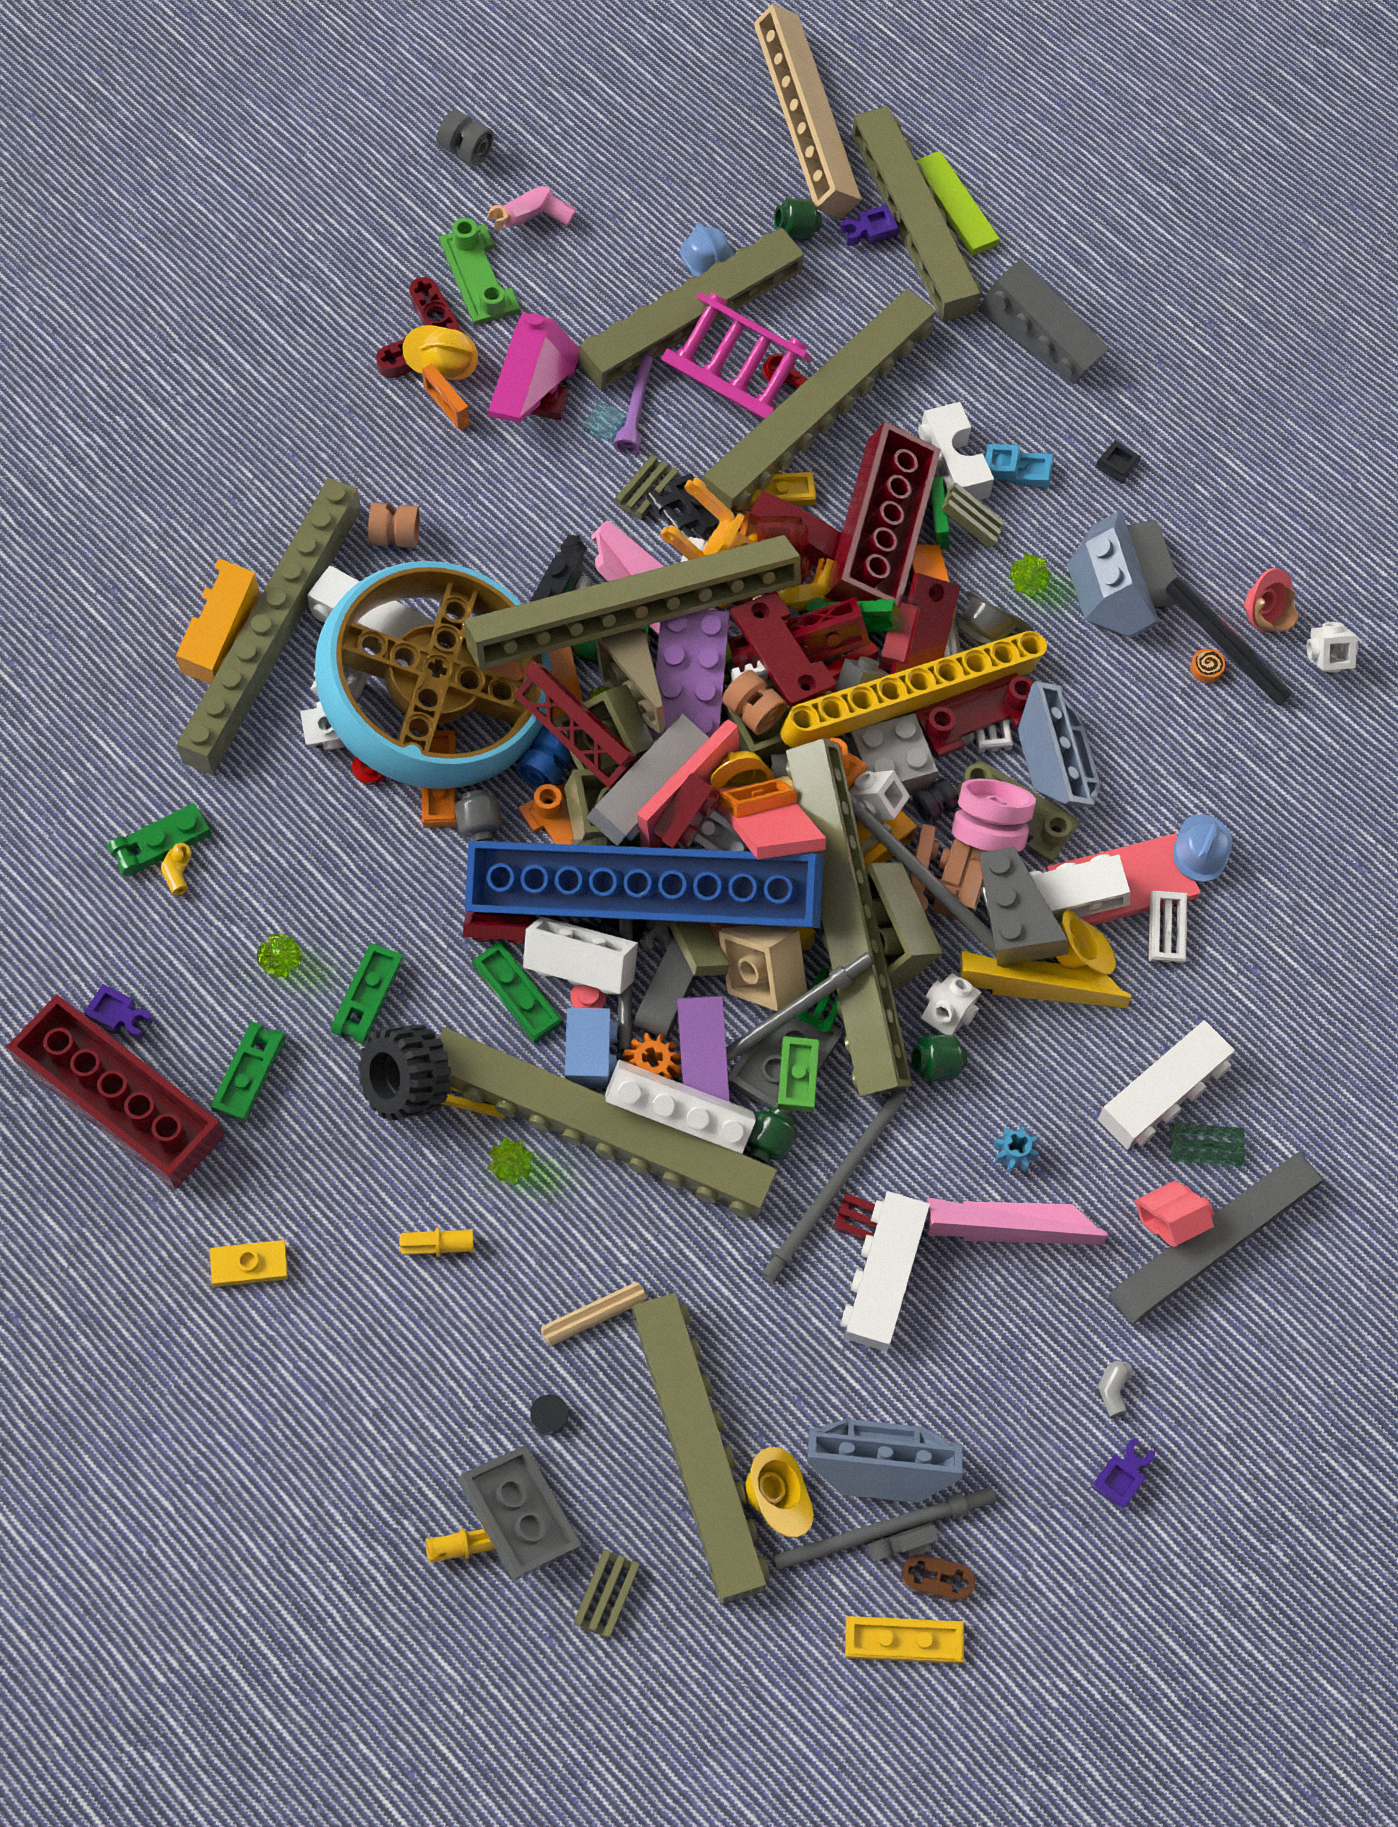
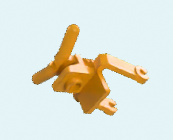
[660,478,761,609]

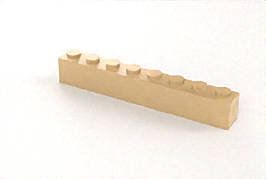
[753,3,862,219]

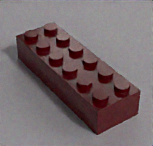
[824,421,941,608]
[6,994,225,1191]

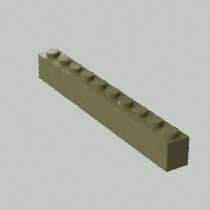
[702,289,936,513]
[176,478,361,775]
[464,535,801,670]
[786,739,913,1096]
[439,1027,777,1219]

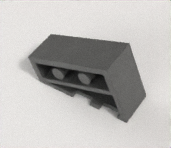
[979,847,1068,966]

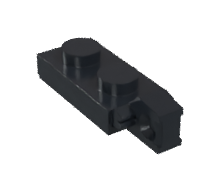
[530,535,588,602]

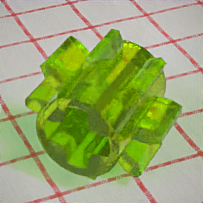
[1009,553,1051,597]
[257,933,302,978]
[487,1137,534,1185]

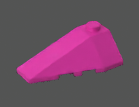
[488,312,580,423]

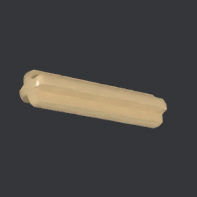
[541,1282,646,1346]

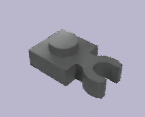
[867,1524,939,1561]

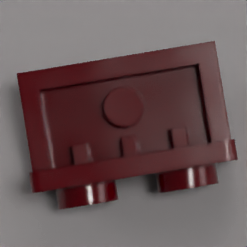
[653,773,721,849]

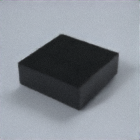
[1096,440,1141,484]

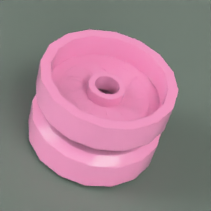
[952,779,1036,852]

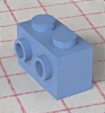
[565,1008,617,1089]

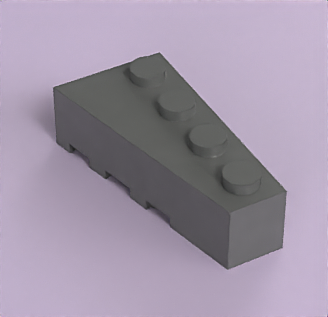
[978,258,1109,384]

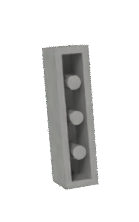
[586,714,709,846]

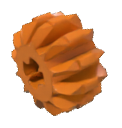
[623,1033,682,1081]

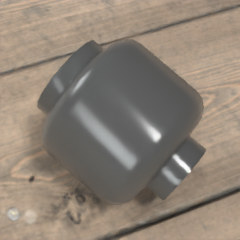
[454,790,503,841]

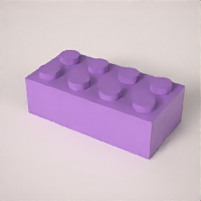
[650,610,729,739]

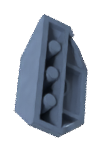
[1067,510,1160,638]
[1018,681,1101,808]
[807,1419,963,1503]

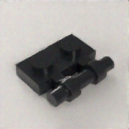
[647,473,719,538]

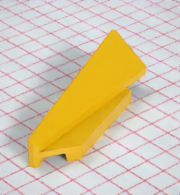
[959,951,1131,1008]

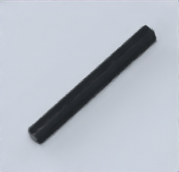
[1166,577,1292,705]

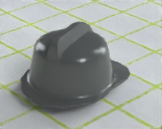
[958,591,1035,644]

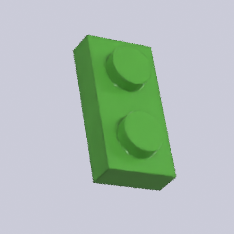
[777,1036,819,1112]

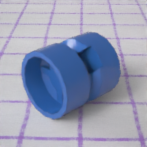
[516,726,572,788]

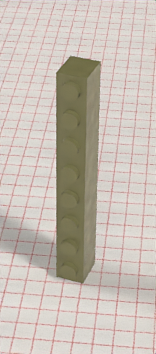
[852,106,982,322]
[579,228,804,390]
[632,1293,770,1605]

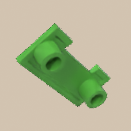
[439,218,520,326]

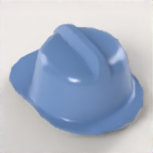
[680,223,734,277]
[1173,814,1232,882]

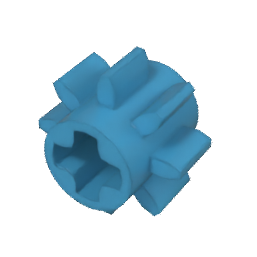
[993,1126,1039,1173]

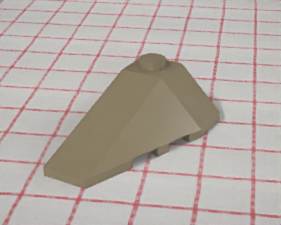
[595,627,666,734]

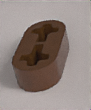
[901,1555,975,1603]

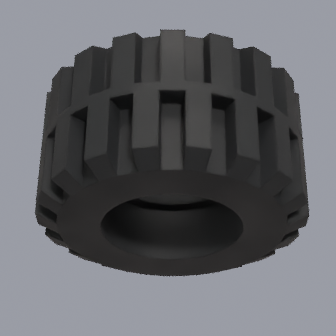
[358,1025,451,1121]

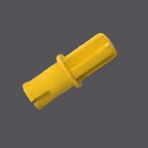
[399,1227,474,1257]
[425,1528,495,1564]

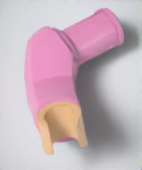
[487,186,577,231]

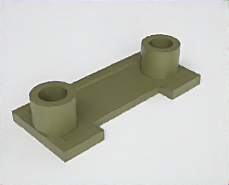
[955,758,1081,864]

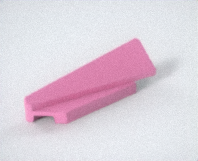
[591,521,732,634]
[927,1198,1107,1245]

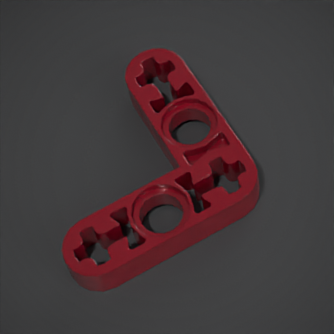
[376,277,462,378]

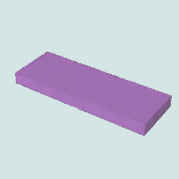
[677,995,729,1102]

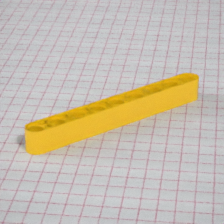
[780,631,1047,748]

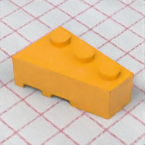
[176,558,260,684]

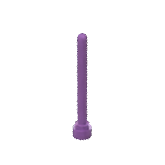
[614,351,653,454]

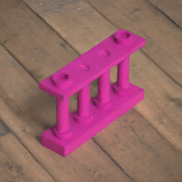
[661,292,813,420]

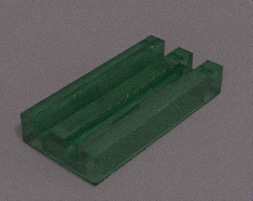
[1170,1123,1245,1166]

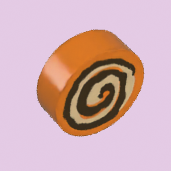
[1190,649,1225,683]

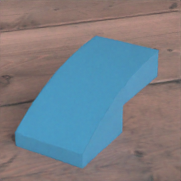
[985,444,1054,488]

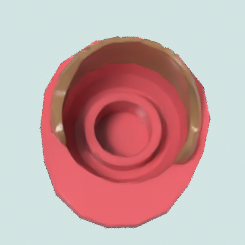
[1244,568,1299,632]

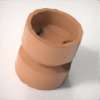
[368,502,420,549]
[722,670,787,735]

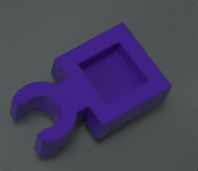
[840,204,899,246]
[83,984,153,1040]
[1091,1438,1155,1511]

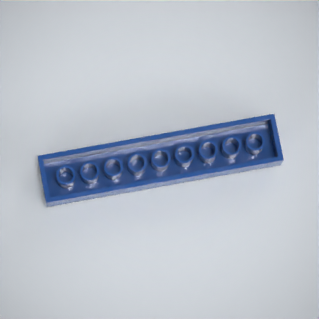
[465,841,824,928]

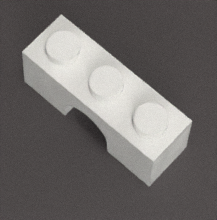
[918,402,994,500]

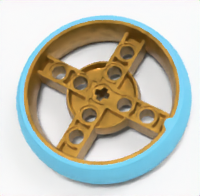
[315,561,552,789]

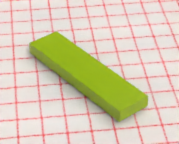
[915,151,1000,256]

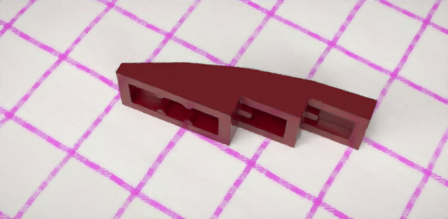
[748,490,842,567]

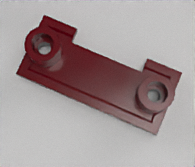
[890,573,961,675]
[730,591,837,707]
[913,672,1034,758]

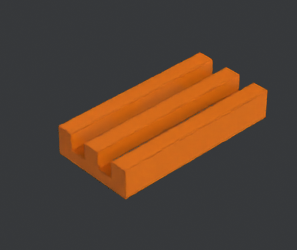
[422,363,470,430]
[718,778,797,818]

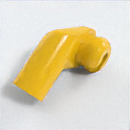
[161,843,192,896]

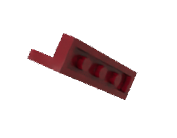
[727,597,871,678]
[513,661,639,789]

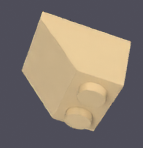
[718,925,807,1011]

